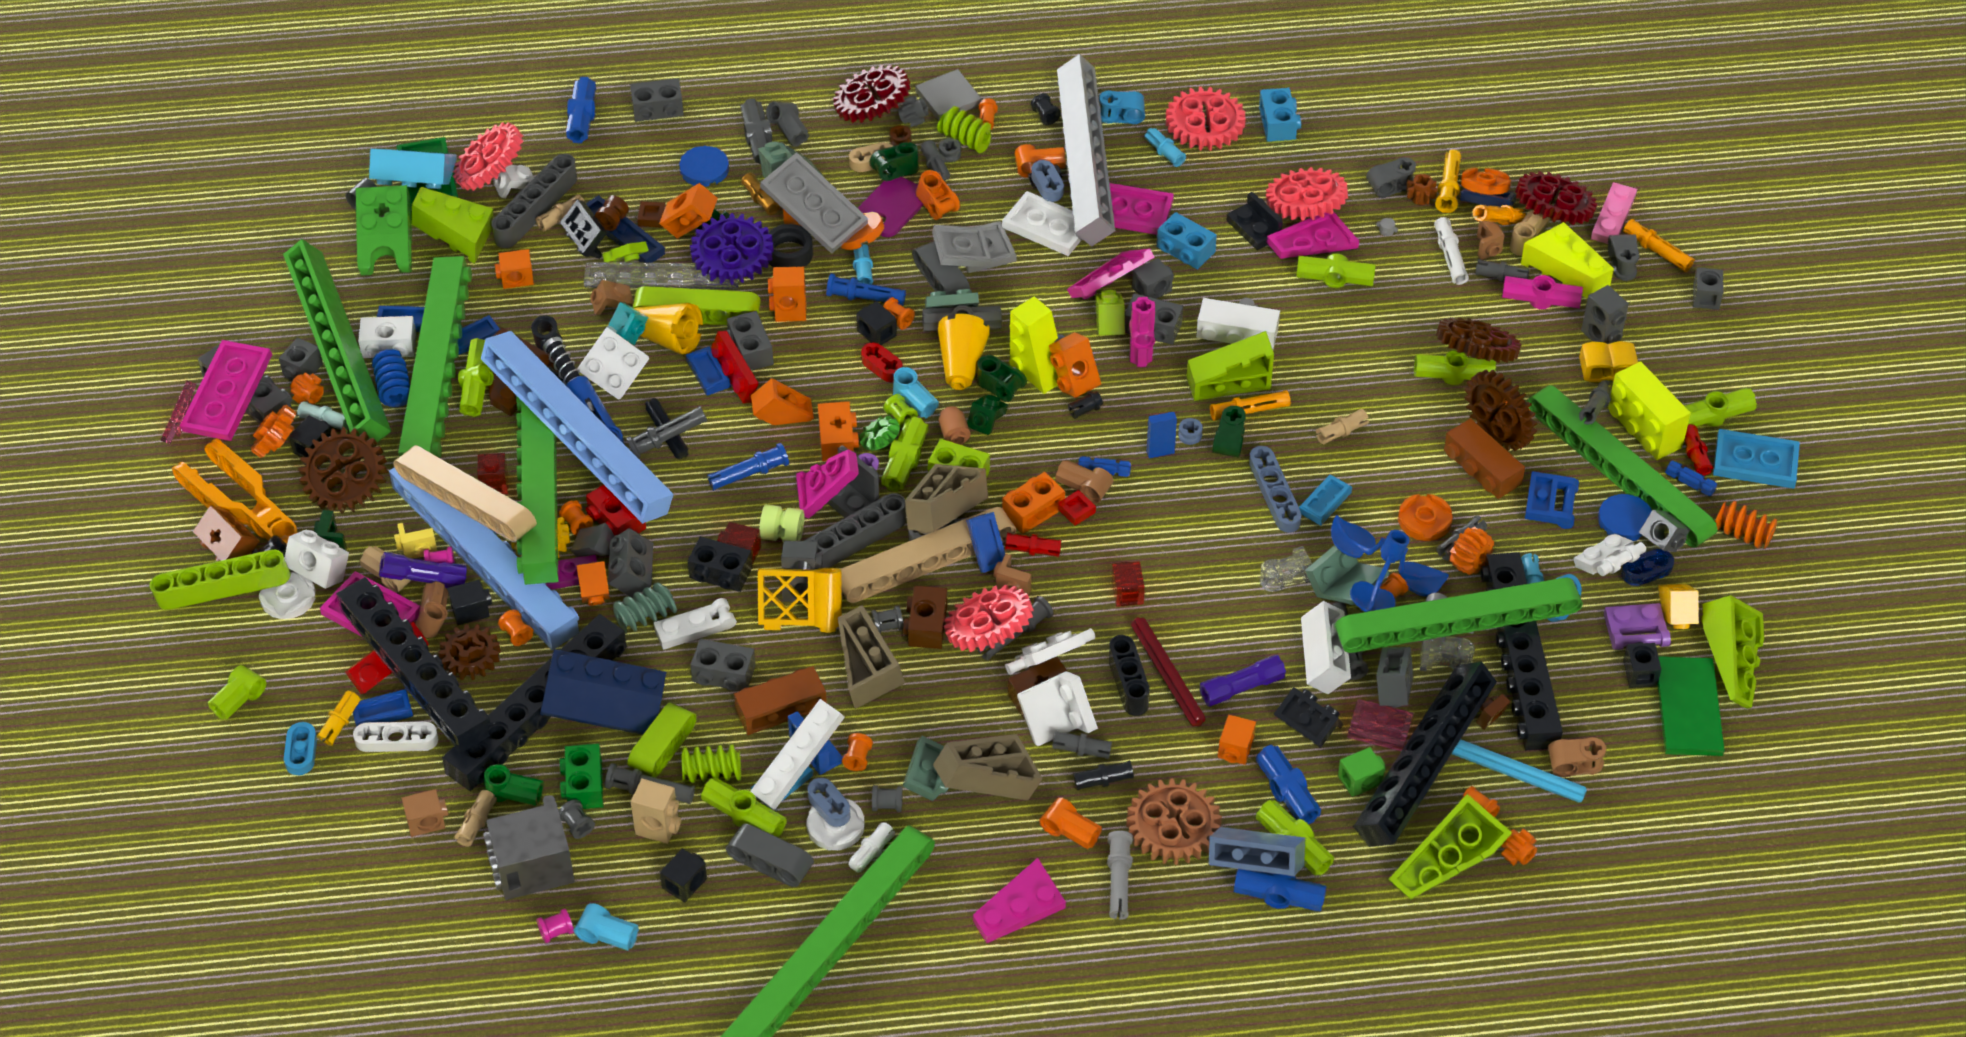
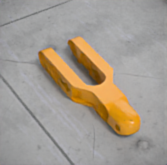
[172,438,298,545]

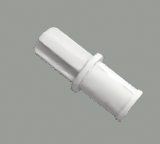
[848,822,895,873]

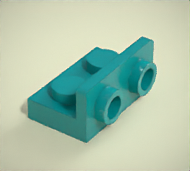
[609,302,648,346]

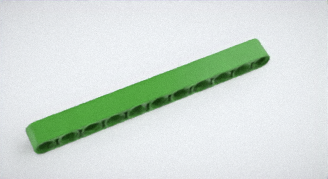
[721,825,935,1037]

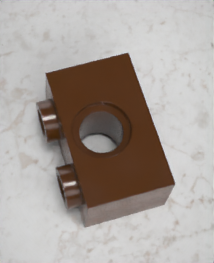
[903,585,948,649]

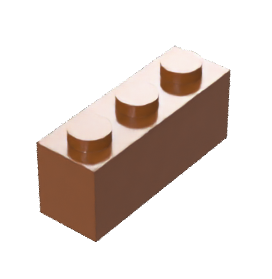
[1444,418,1525,499]
[734,666,827,735]

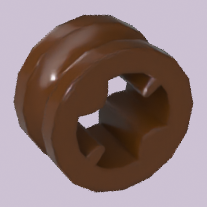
[889,125,912,146]

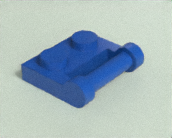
[1525,471,1579,529]

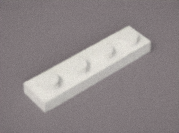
[751,699,845,810]

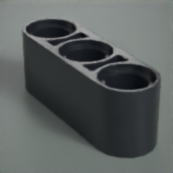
[1109,635,1150,716]

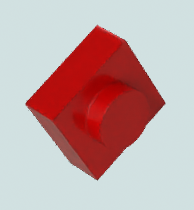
[1058,490,1096,526]

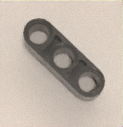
[912,241,970,295]
[726,824,814,887]

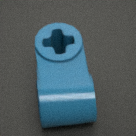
[1099,90,1145,124]

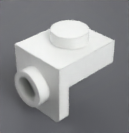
[493,165,534,198]

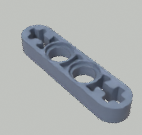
[1249,446,1302,533]

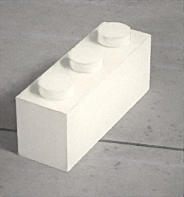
[1196,298,1280,349]
[1301,601,1351,694]

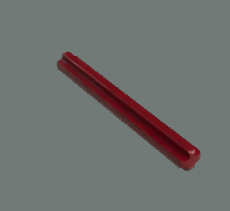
[1131,617,1206,727]

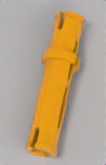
[1473,205,1526,225]
[1623,219,1695,272]
[1210,390,1291,421]

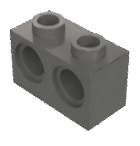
[630,78,684,122]
[1581,285,1629,344]
[1125,293,1183,345]
[724,311,774,371]
[608,528,654,598]
[781,541,823,602]
[691,639,756,691]
[1376,647,1413,708]

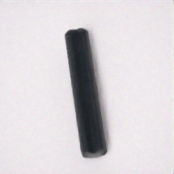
[645,398,689,460]

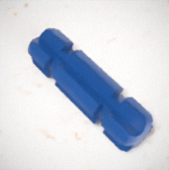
[1078,456,1131,477]
[1665,460,1717,496]

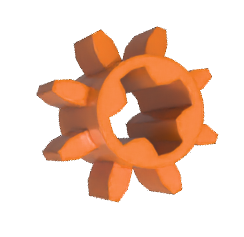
[290,372,324,404]
[1501,828,1537,866]

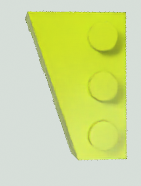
[1521,222,1614,299]
[1009,296,1058,394]

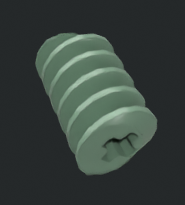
[613,583,677,634]

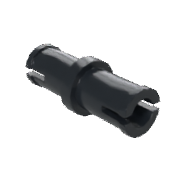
[1073,760,1134,791]

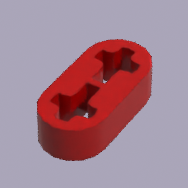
[861,343,903,382]

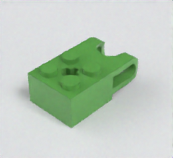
[356,185,412,276]

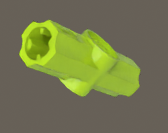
[1296,254,1376,288]
[458,338,494,417]
[1414,350,1496,385]
[1684,388,1757,427]
[881,417,928,492]
[701,777,787,838]
[1256,800,1334,876]

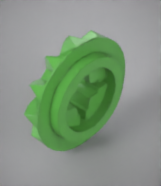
[859,416,900,451]

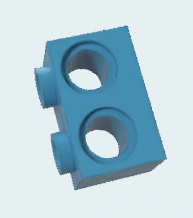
[1259,88,1301,142]
[1157,212,1217,270]

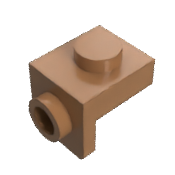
[1477,221,1505,260]
[590,280,633,315]
[993,554,1032,596]

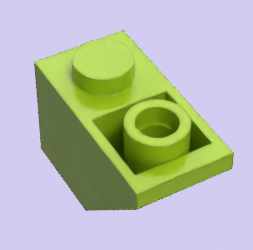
[1095,289,1125,335]

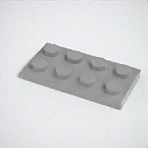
[760,152,868,254]

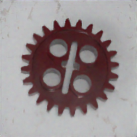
[833,64,911,123]
[1515,171,1597,225]

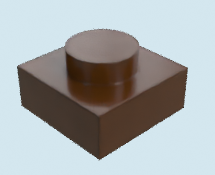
[637,201,666,228]
[1476,694,1511,730]

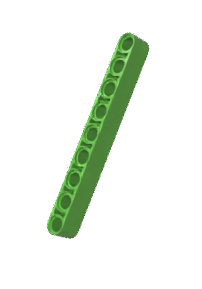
[1527,385,1717,548]
[1335,577,1583,653]

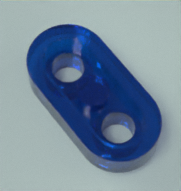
[1621,549,1674,586]

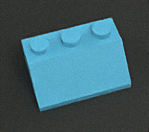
[369,149,457,189]

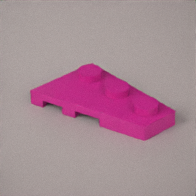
[1267,211,1359,259]
[1067,249,1155,299]
[796,450,859,519]
[973,858,1066,943]

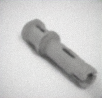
[1107,831,1133,919]

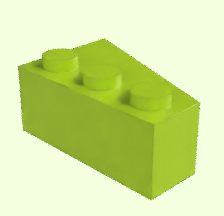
[412,187,493,264]
[1187,331,1274,401]

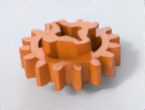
[250,405,297,458]

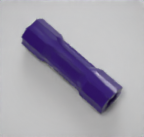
[379,552,467,588]
[1199,655,1286,707]

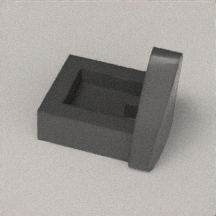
[571,523,615,557]

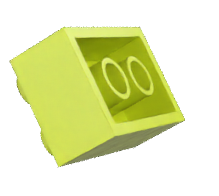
[1608,361,1691,460]

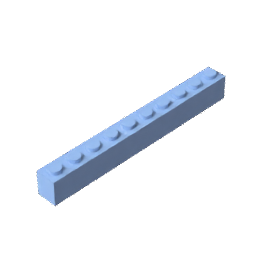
[481,331,674,524]
[389,467,579,650]

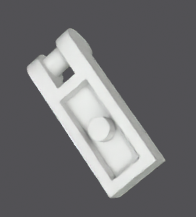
[653,598,737,650]

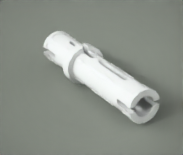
[1434,217,1469,285]

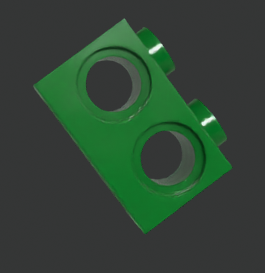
[560,744,604,809]

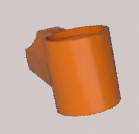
[1014,144,1066,178]
[1039,797,1102,849]

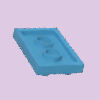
[1713,429,1800,489]

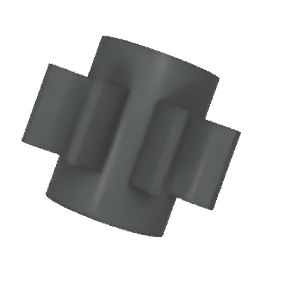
[898,95,929,127]

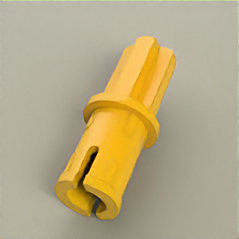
[317,690,360,746]

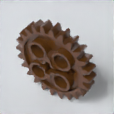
[1436,317,1522,363]
[1464,369,1537,451]
[298,427,388,514]

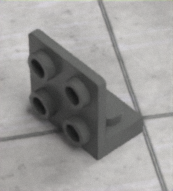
[827,445,879,518]

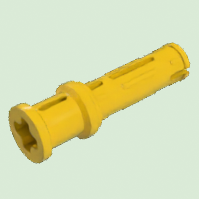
[1435,149,1461,213]

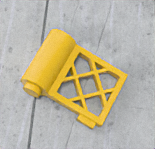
[758,568,842,633]

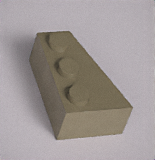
[905,464,988,533]
[838,605,905,709]
[933,734,1043,800]

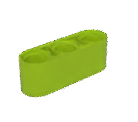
[628,702,697,778]

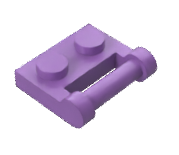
[1604,603,1671,650]

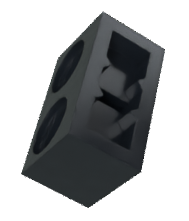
[687,536,753,592]

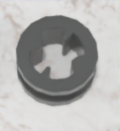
[939,138,961,163]

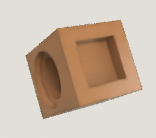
[402,789,449,837]

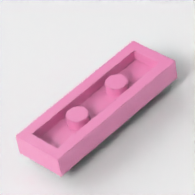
[1591,182,1637,244]

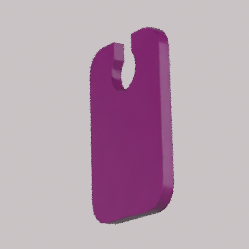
[858,177,924,237]

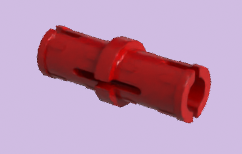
[1684,425,1713,476]
[1005,532,1062,557]

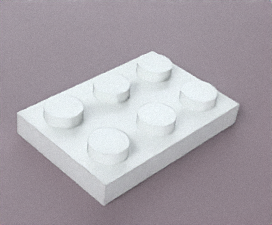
[1002,191,1081,256]

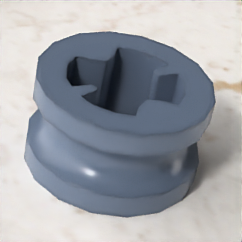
[1178,418,1203,445]

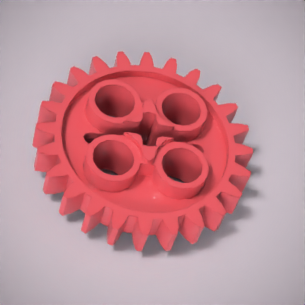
[1166,87,1246,151]
[453,122,524,191]
[1266,167,1348,221]
[944,585,1034,652]

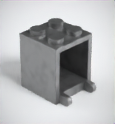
[483,795,575,900]

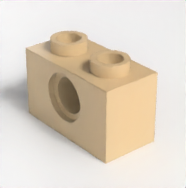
[631,779,681,844]

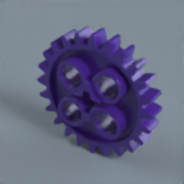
[690,213,774,285]

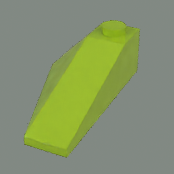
[1702,595,1764,709]
[1388,794,1512,900]

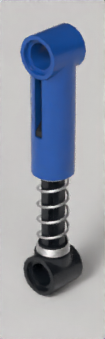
[531,315,625,445]

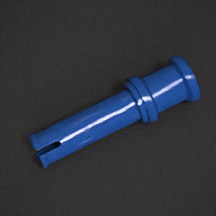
[826,273,906,306]
[707,443,789,491]

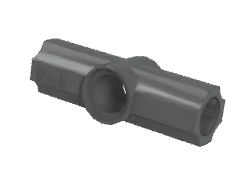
[740,99,772,165]
[922,305,1002,332]

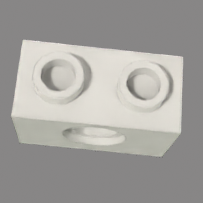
[358,316,416,358]
[284,529,349,589]

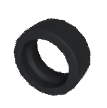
[768,224,813,267]

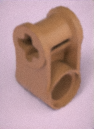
[1548,737,1606,777]

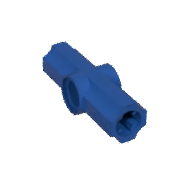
[566,77,596,143]
[1256,744,1321,825]
[1234,869,1327,912]

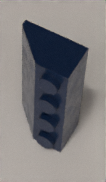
[540,649,666,735]

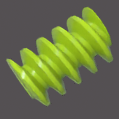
[937,106,992,153]
[682,744,741,783]

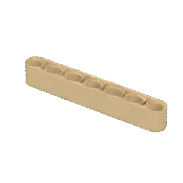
[393,445,537,542]
[841,507,1016,603]

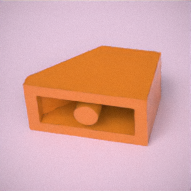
[751,378,814,425]

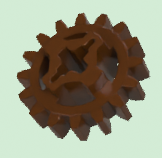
[438,624,501,680]

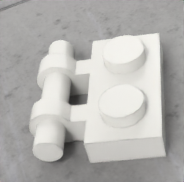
[1574,534,1646,576]

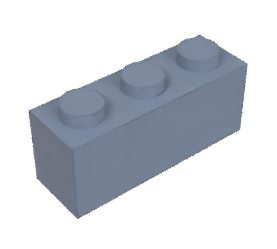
[1209,827,1305,876]

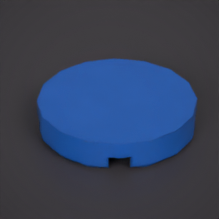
[679,146,729,187]
[1598,494,1652,541]

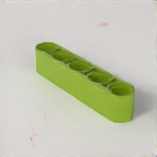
[633,286,761,325]
[149,550,291,610]

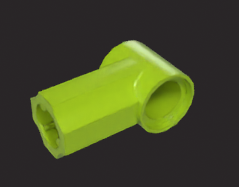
[208,665,266,720]

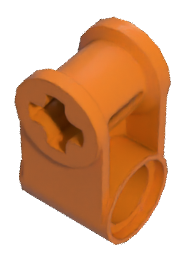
[916,170,960,220]

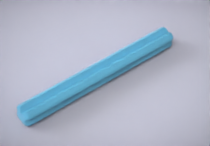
[1452,740,1586,803]

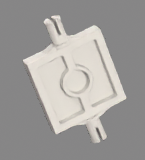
[1005,628,1096,675]

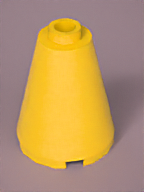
[635,303,703,354]
[938,314,990,390]

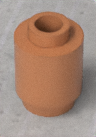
[939,406,970,445]

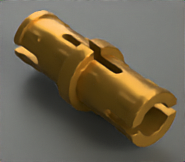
[741,173,780,215]

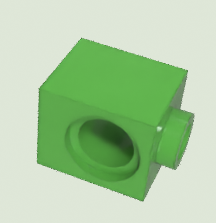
[1338,747,1386,798]

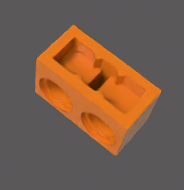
[1002,472,1065,534]

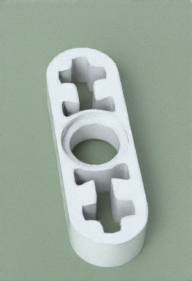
[353,722,438,752]

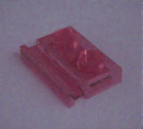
[160,380,197,444]
[1347,699,1414,751]

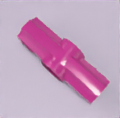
[1502,275,1583,309]
[1129,297,1155,367]

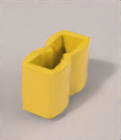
[1579,341,1638,382]

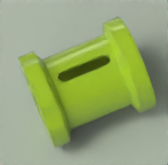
[883,394,918,428]

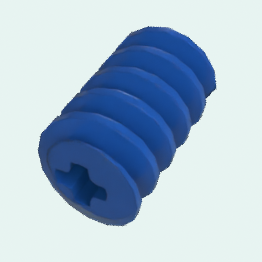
[372,349,410,407]

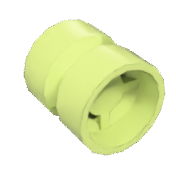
[759,504,805,542]

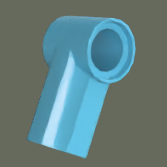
[893,367,939,418]
[574,903,639,951]

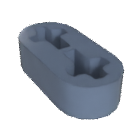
[1031,160,1064,202]
[808,778,850,827]

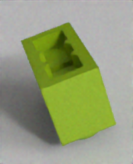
[928,439,990,478]

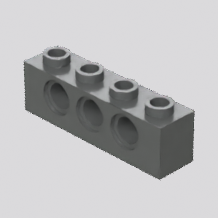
[198,344,292,424]

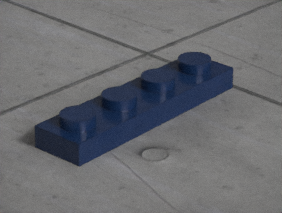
[586,195,665,267]

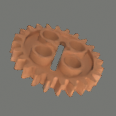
[1126,778,1222,865]

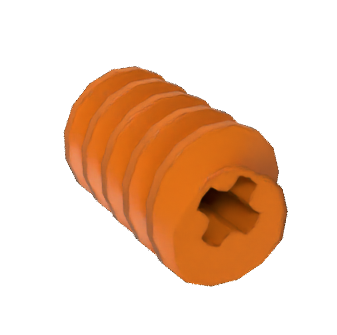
[1715,500,1777,549]

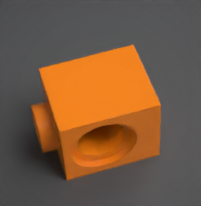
[495,249,534,289]
[577,561,610,606]
[1218,714,1256,765]

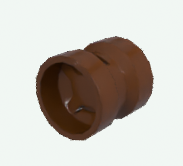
[595,195,629,231]

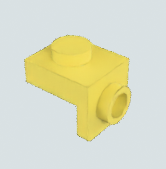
[394,523,437,559]

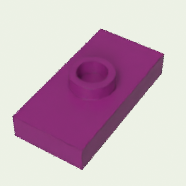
[546,555,597,590]

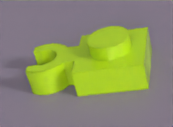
[602,241,649,264]

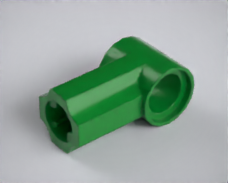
[484,764,544,806]

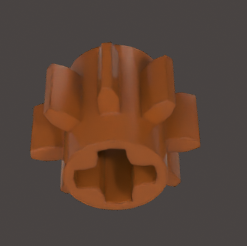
[1406,174,1437,205]

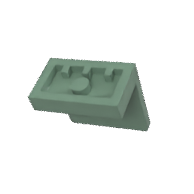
[1305,545,1390,605]

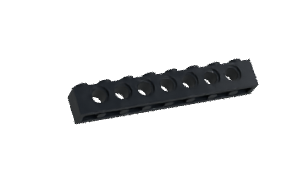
[1480,552,1563,751]
[336,577,490,753]
[442,614,627,792]
[1353,661,1497,847]

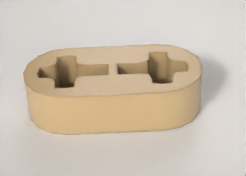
[849,142,893,172]

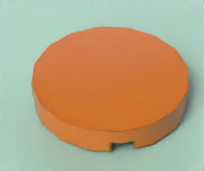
[1461,168,1511,195]
[840,212,884,250]
[1398,494,1453,541]

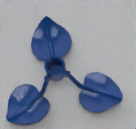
[1331,515,1449,612]

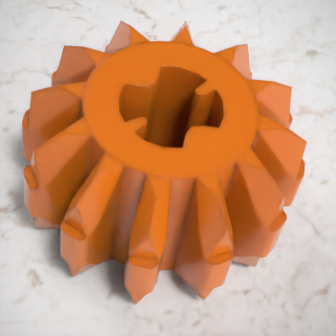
[1449,527,1494,575]

